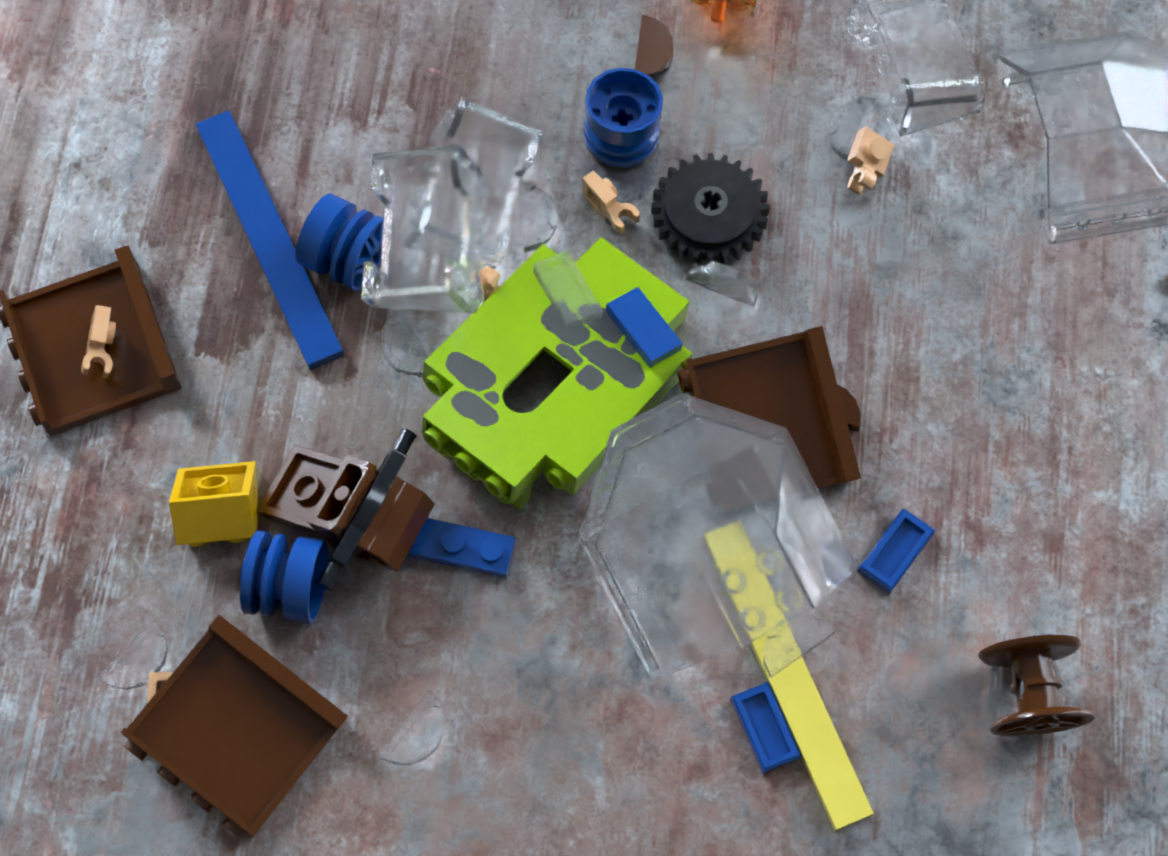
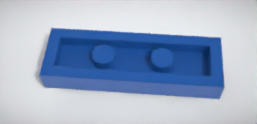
[407,518,516,579]

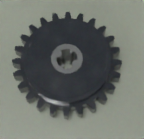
[651,153,770,266]

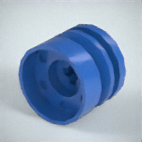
[583,68,663,168]
[295,193,391,292]
[240,530,329,624]

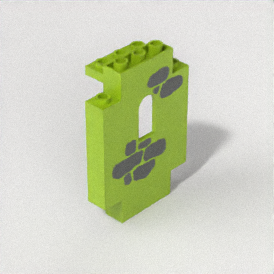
[422,237,692,510]

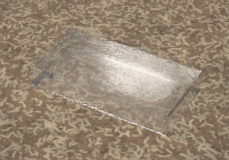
[532,251,603,331]

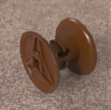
[978,634,1095,736]

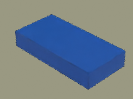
[605,287,683,368]
[857,508,936,595]
[730,682,801,774]

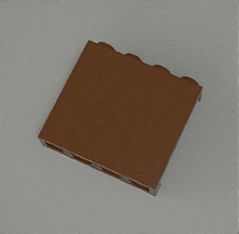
[0,245,182,436]
[677,326,861,513]
[121,614,348,839]

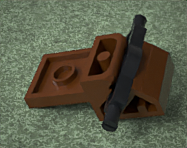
[256,428,435,591]

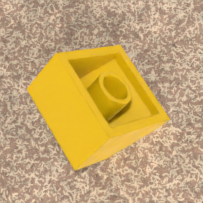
[169,461,259,547]

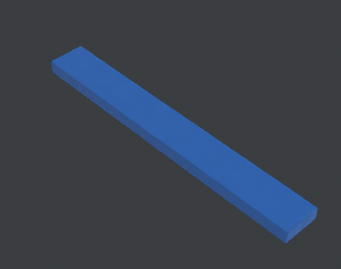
[196,110,344,370]

